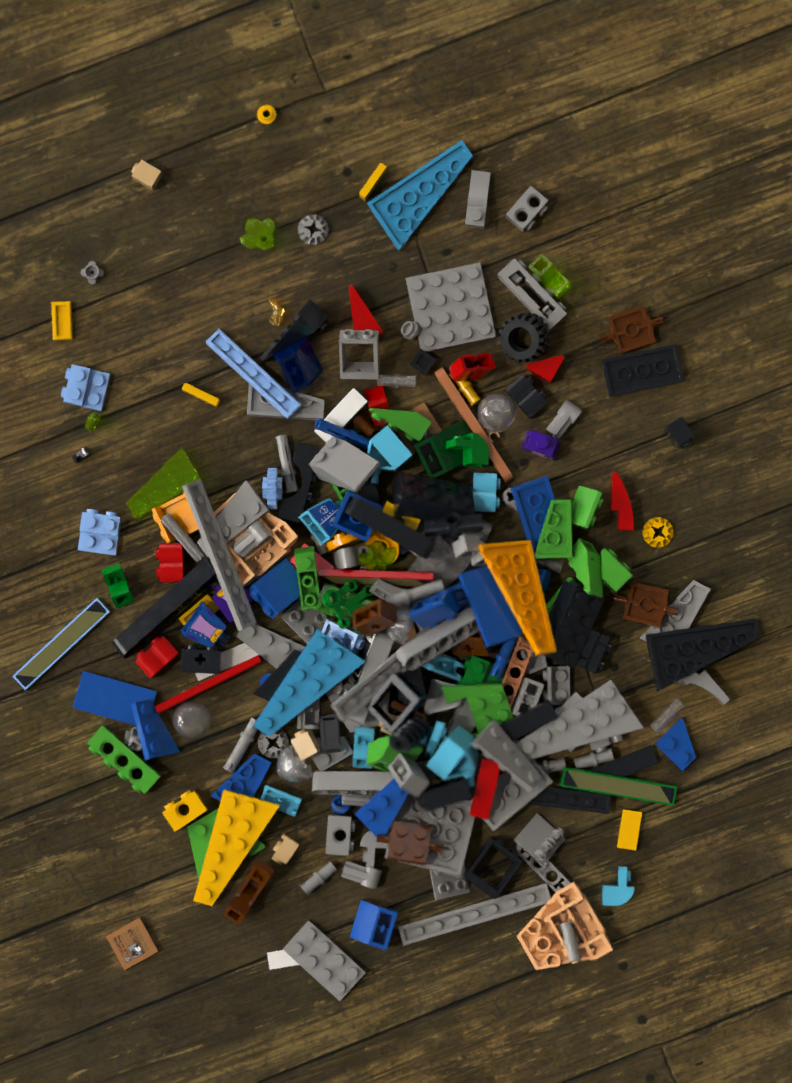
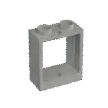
[339,329,380,380]

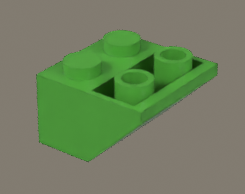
[571,485,604,531]
[599,548,632,593]
[367,734,423,772]

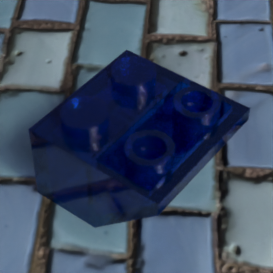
[273,337,323,393]

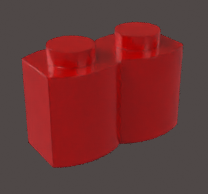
[449,353,495,381]
[156,543,185,583]
[135,636,180,679]

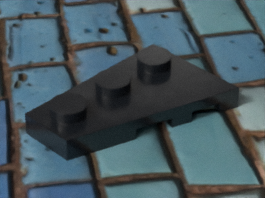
[253,649,302,701]

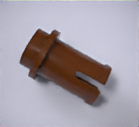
[352,413,377,437]

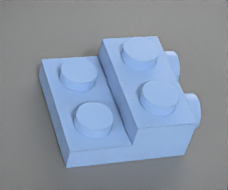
[61,365,111,411]
[78,509,122,556]
[322,619,365,655]

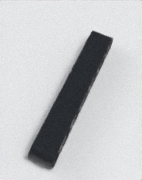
[112,557,218,659]

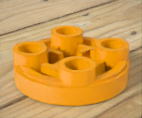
[325,532,361,552]

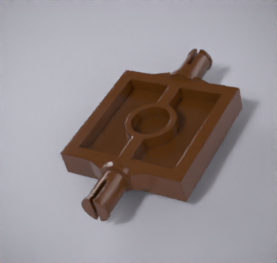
[599,306,664,354]
[614,582,679,628]
[376,820,443,866]

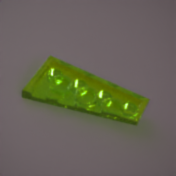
[126,447,202,520]

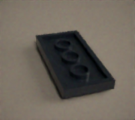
[601,344,684,398]

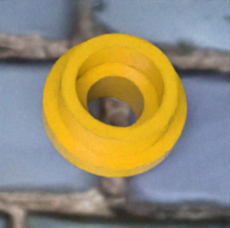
[257,105,276,124]

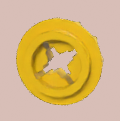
[643,517,674,548]

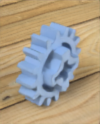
[262,468,283,510]

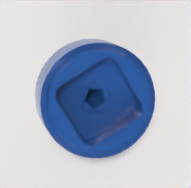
[331,795,350,815]

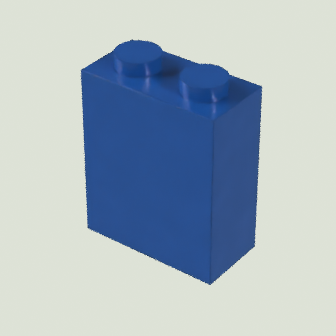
[248,558,300,619]

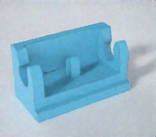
[421,653,464,681]
[260,785,302,817]

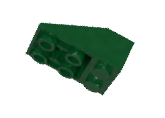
[412,420,470,478]

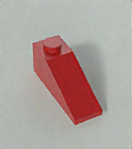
[349,285,384,347]

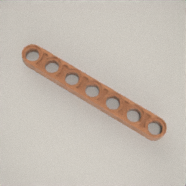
[434,368,514,483]
[481,631,533,751]

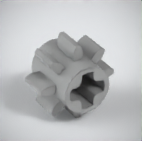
[124,727,142,751]

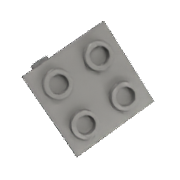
[281,599,333,644]
[514,813,565,866]
[430,863,470,900]

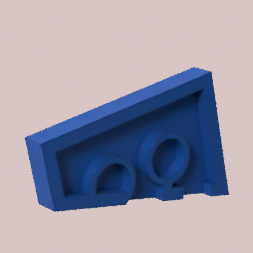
[131,699,180,760]
[211,754,272,801]
[355,778,409,837]

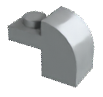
[360,828,392,867]

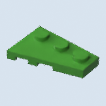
[534,499,572,559]

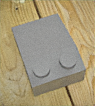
[309,437,380,492]

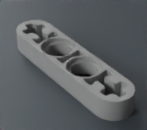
[516,844,570,892]

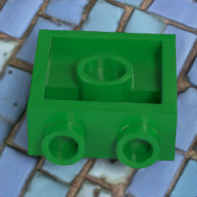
[456,656,507,685]

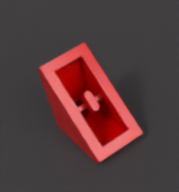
[525,355,564,384]
[364,385,389,427]

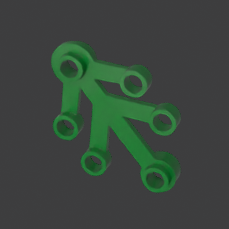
[322,580,373,634]

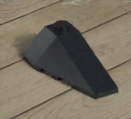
[259,299,329,363]

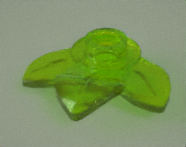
[239,217,275,250]
[359,540,396,571]

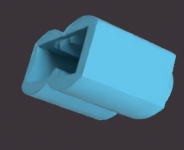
[473,473,500,512]

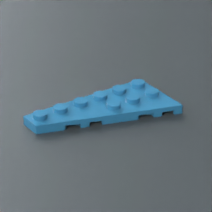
[367,140,473,251]
[253,629,366,736]

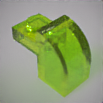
[528,253,572,299]

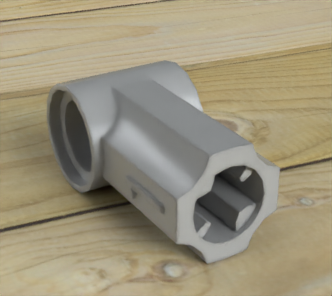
[546,399,582,440]
[233,520,272,558]
[341,861,382,889]

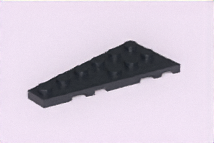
[645,618,761,692]

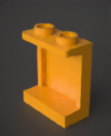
[152,493,199,543]

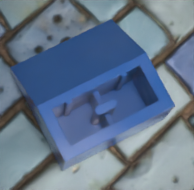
[350,900,398,950]

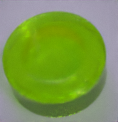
[85,412,100,432]

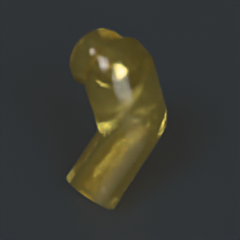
[267,297,285,326]

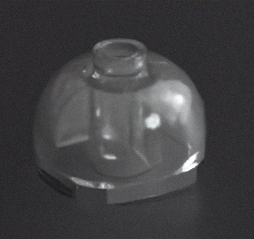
[478,393,516,432]
[386,606,414,645]
[172,700,211,739]
[277,744,313,783]

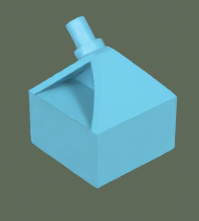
[367,426,412,484]
[426,726,479,787]

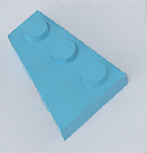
[424,720,447,759]

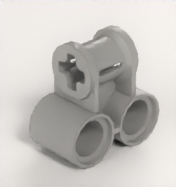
[331,546,373,570]

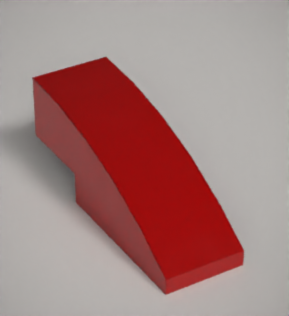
[610,472,634,531]
[469,758,500,820]

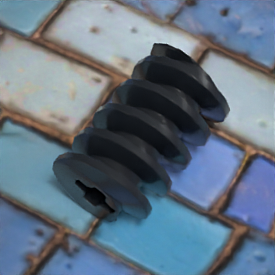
[389,715,431,753]

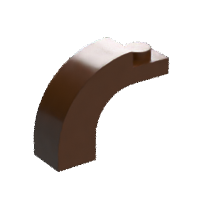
[223,859,275,925]

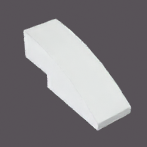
[314,388,368,443]

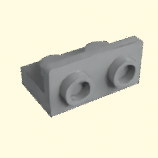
[543,666,570,705]

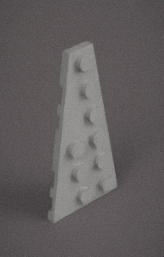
[515,680,643,760]

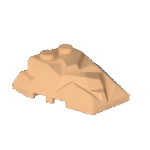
[214,493,299,588]
[517,882,613,970]

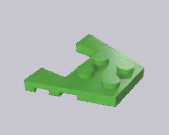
[441,683,513,738]
[187,808,266,879]

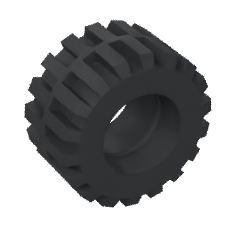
[498,312,551,363]

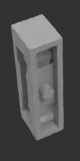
[497,258,567,331]

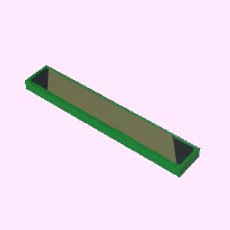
[560,766,677,806]

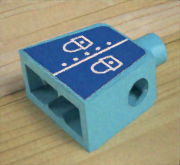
[299,498,341,545]

